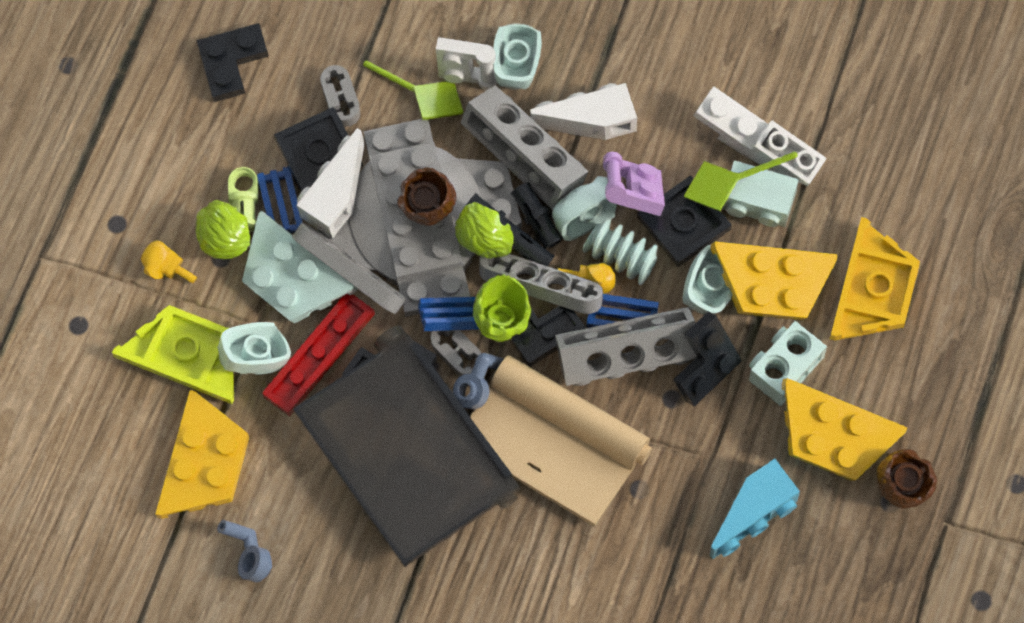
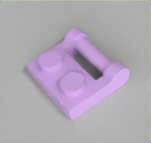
[603,152,665,216]

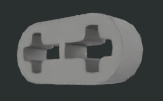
[320,65,361,127]
[430,330,481,377]

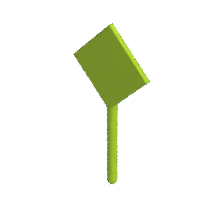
[363,61,463,120]
[684,152,798,211]

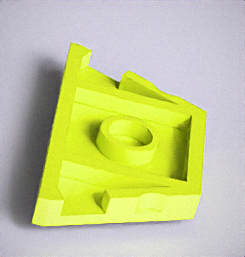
[112,305,234,404]

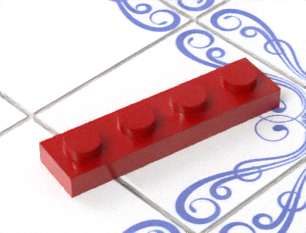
[262,294,375,417]

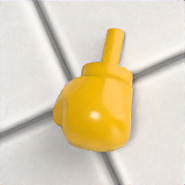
[141,240,197,284]
[558,263,615,294]

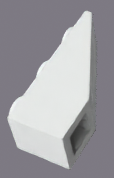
[530,83,637,140]
[297,128,365,239]

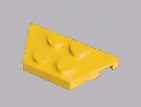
[830,217,920,341]
[710,242,837,320]
[781,378,907,481]
[155,390,250,519]

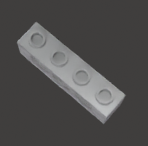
[461,85,589,210]
[555,307,697,386]

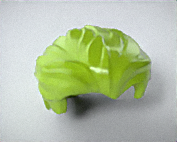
[196,200,250,259]
[455,202,513,259]
[473,274,531,342]

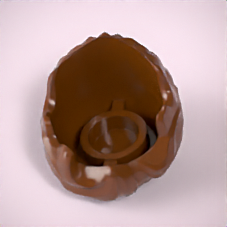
[397,168,457,226]
[876,449,938,509]

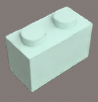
[722,161,799,227]

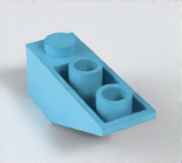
[710,459,800,559]

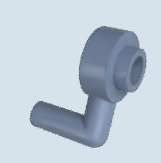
[453,353,504,410]
[218,520,272,583]

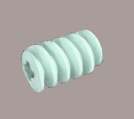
[582,217,658,286]

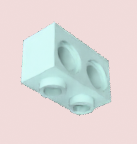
[749,321,827,406]

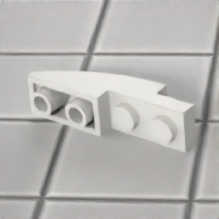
[693,86,827,186]

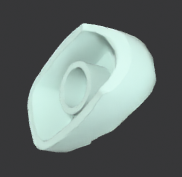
[493,24,542,90]
[552,176,617,241]
[683,245,732,315]
[217,322,291,375]

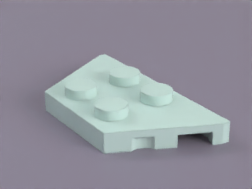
[242,211,358,323]

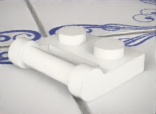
[436,37,497,91]

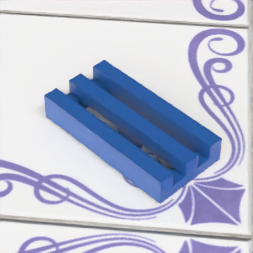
[257,167,303,233]
[586,294,659,328]
[418,297,479,331]

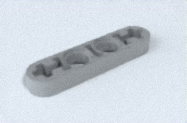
[292,222,406,314]
[479,254,603,314]

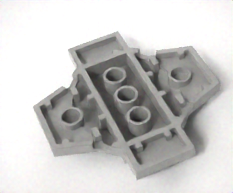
[317,119,522,317]

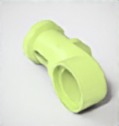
[228,167,260,232]

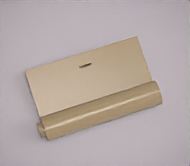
[454,355,653,527]

